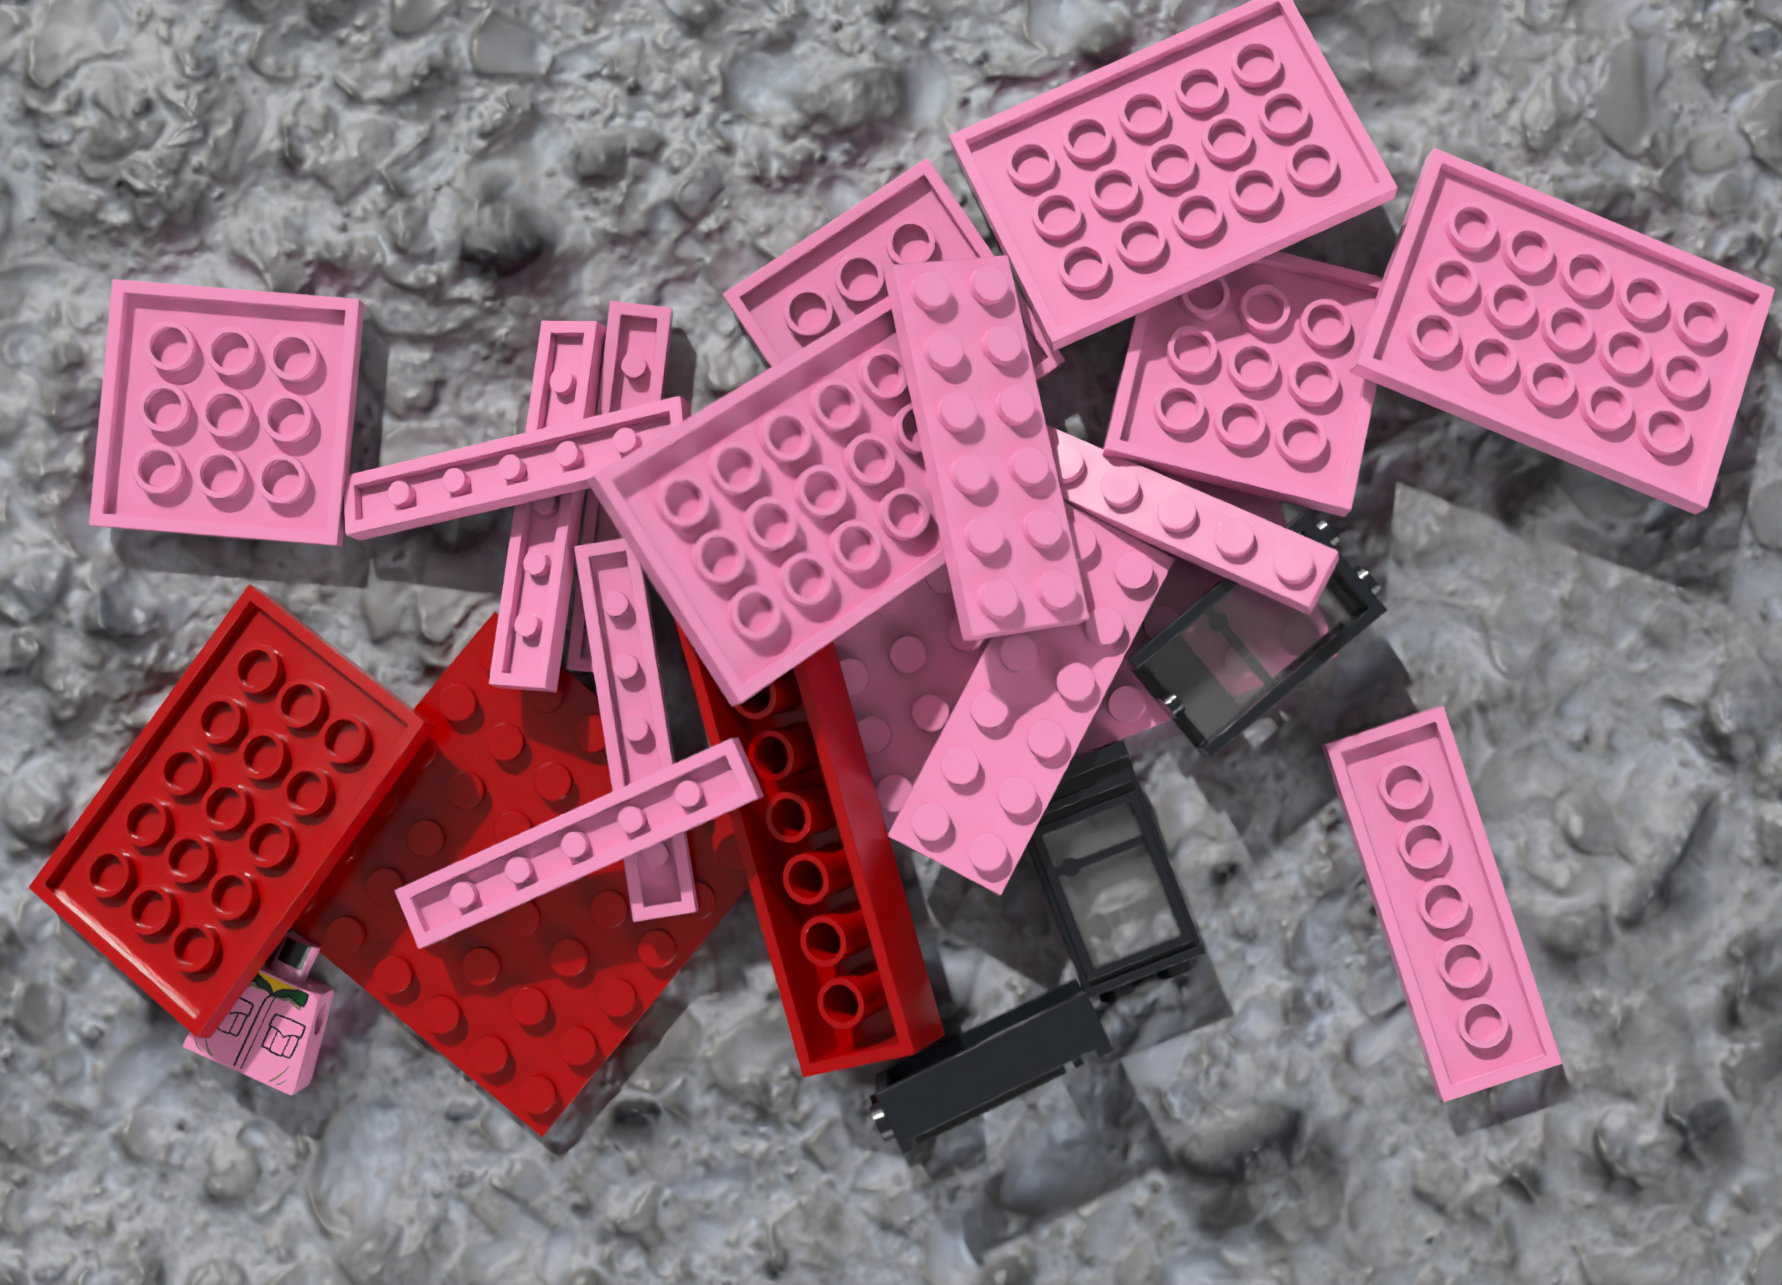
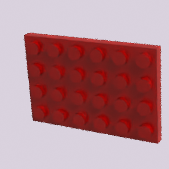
[28,584,436,1038]

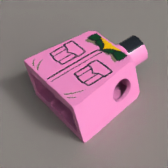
[182,932,334,1096]

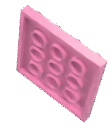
[723,157,1065,383]
[1102,251,1383,517]
[89,279,365,547]

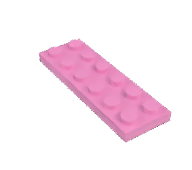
[884,255,1089,641]
[887,502,1175,896]
[1321,706,1562,1102]

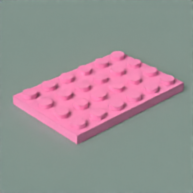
[949,0,1398,352]
[1349,148,1775,515]
[587,296,946,706]

